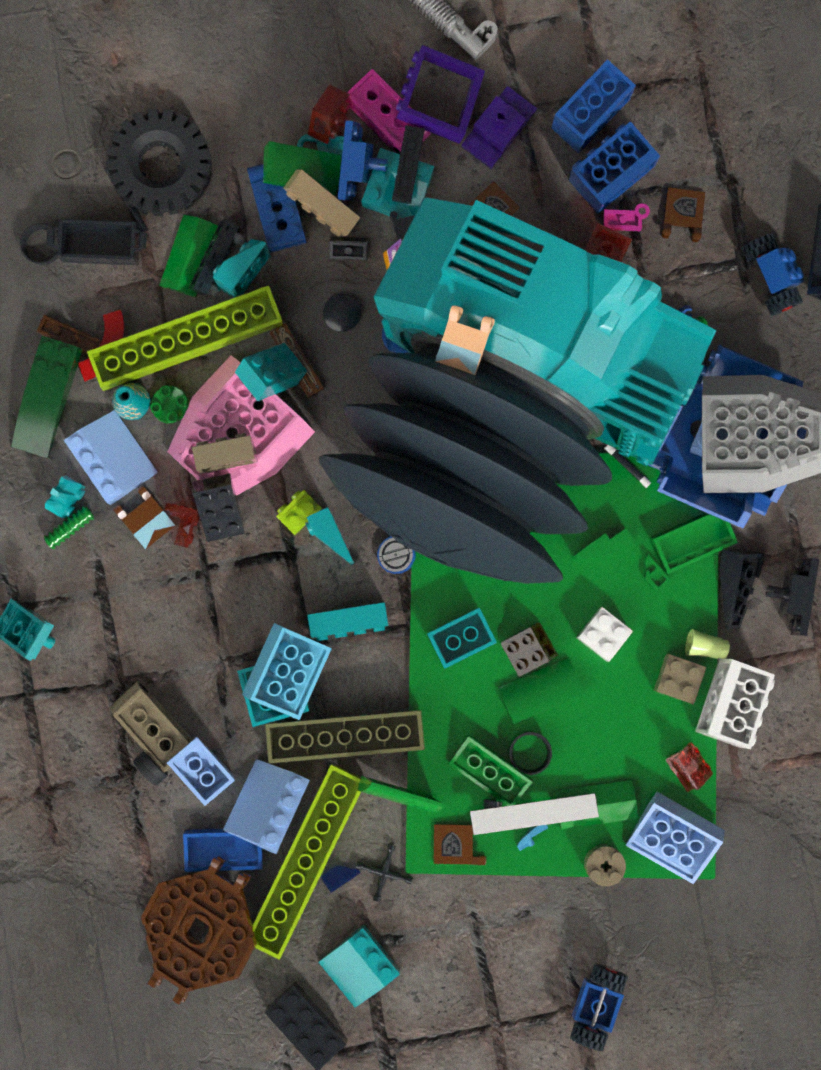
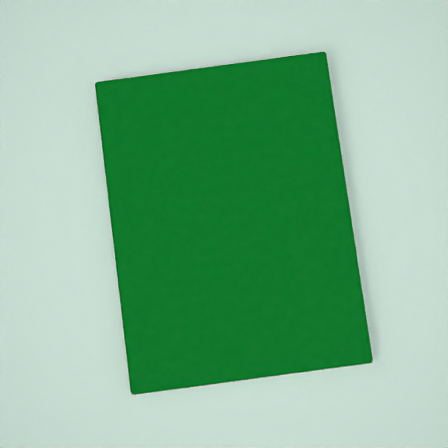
[406,453,718,880]

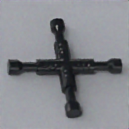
[356,844,413,902]

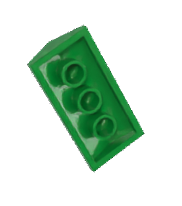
[159,215,218,298]
[448,735,533,806]
[555,779,638,829]

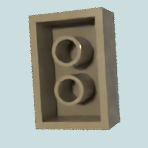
[192,433,258,474]

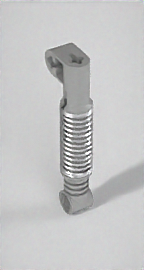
[410,0,498,60]

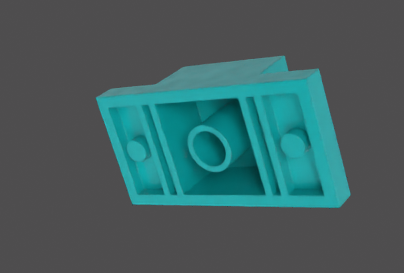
[0,599,55,661]

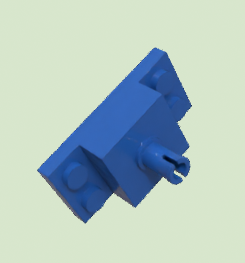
[338,121,388,201]

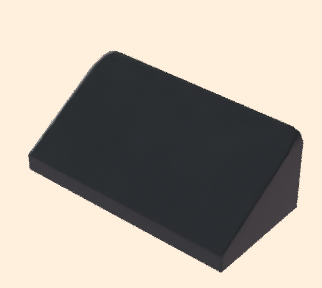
[329,236,368,260]

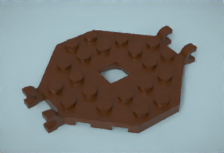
[141,856,257,1005]

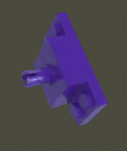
[461,86,537,169]

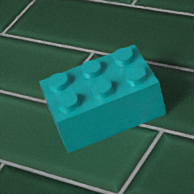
[235,342,307,401]
[427,608,497,669]

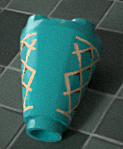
[112,382,151,420]

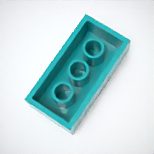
[308,602,389,641]

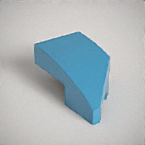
[517,825,548,851]

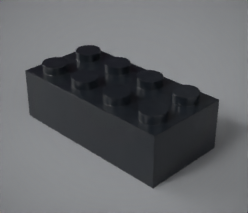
[265,982,347,1070]

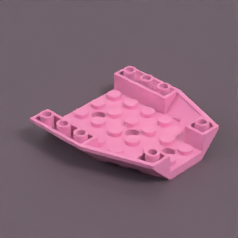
[167,355,315,496]

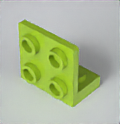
[276,490,322,535]

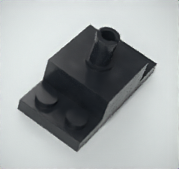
[765,558,820,636]

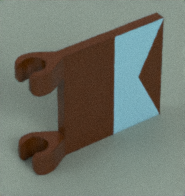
[113,486,176,550]

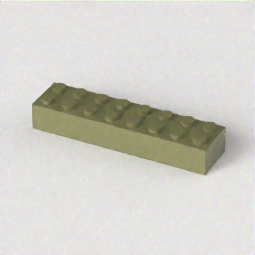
[265,710,425,763]

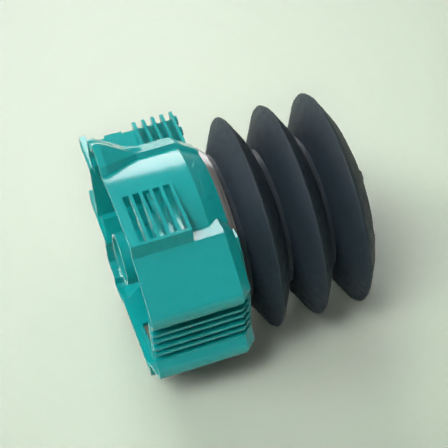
[319,197,716,584]

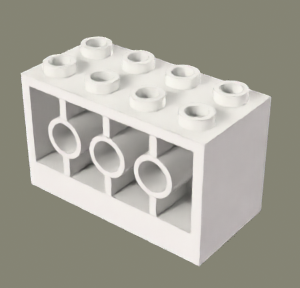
[695,659,775,749]

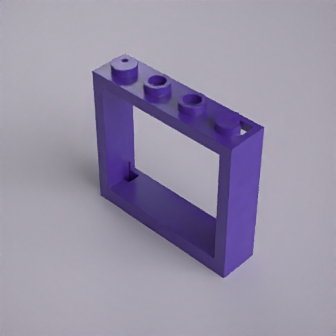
[396,45,485,144]

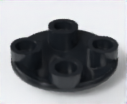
[323,294,361,332]

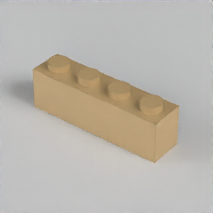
[283,170,360,236]

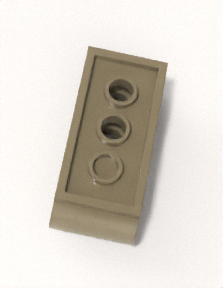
[109,681,193,773]

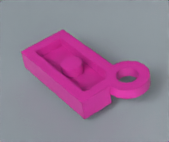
[603,203,650,231]

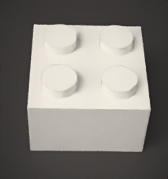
[576,607,633,662]

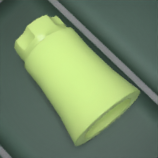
[685,629,730,659]

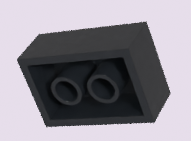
[192,473,245,542]

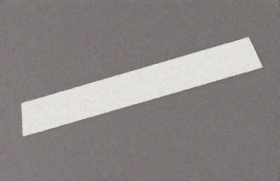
[470,794,599,835]

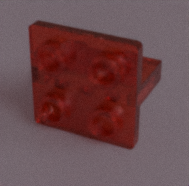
[666,742,713,792]

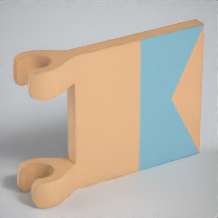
[435,305,495,375]

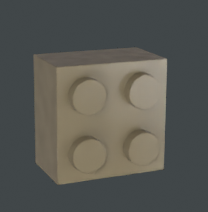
[654,654,706,704]

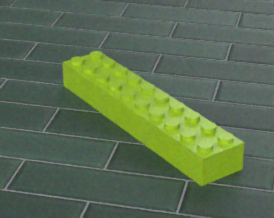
[87,286,283,391]
[252,763,361,960]

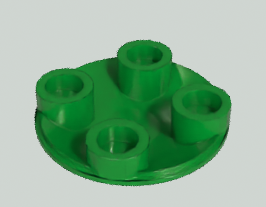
[150,386,189,424]

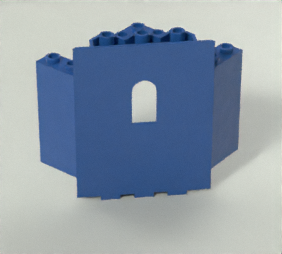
[648,345,806,528]

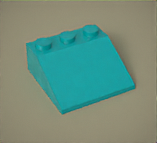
[305,507,355,565]
[318,924,400,1008]

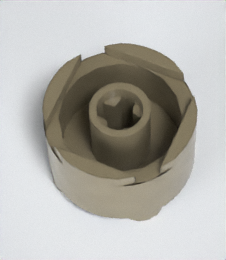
[584,844,626,886]

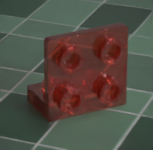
[164,503,199,548]

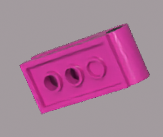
[344,69,431,154]

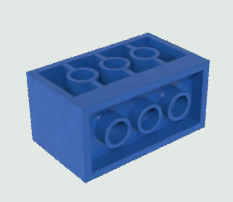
[551,59,636,154]
[569,121,660,214]

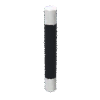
[604,445,651,488]

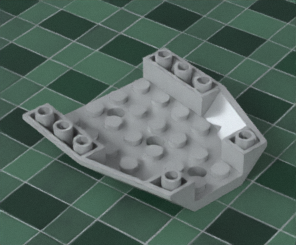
[702,375,821,493]

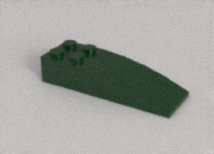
[11,336,83,458]

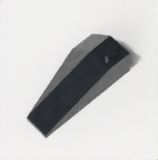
[720,549,764,630]

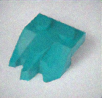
[45,475,85,519]

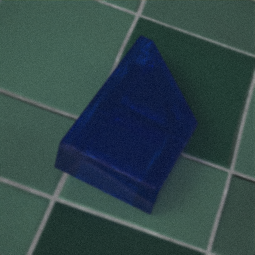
[320,865,361,893]

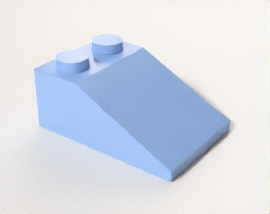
[167,737,235,806]

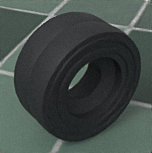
[133,751,168,786]

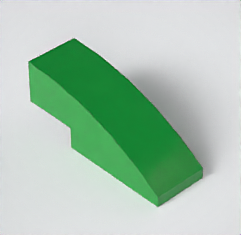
[572,528,635,559]

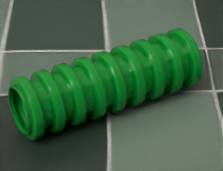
[44,506,94,550]

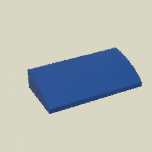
[183,829,263,872]

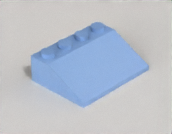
[64,410,158,505]
[223,759,310,854]
[626,792,725,884]

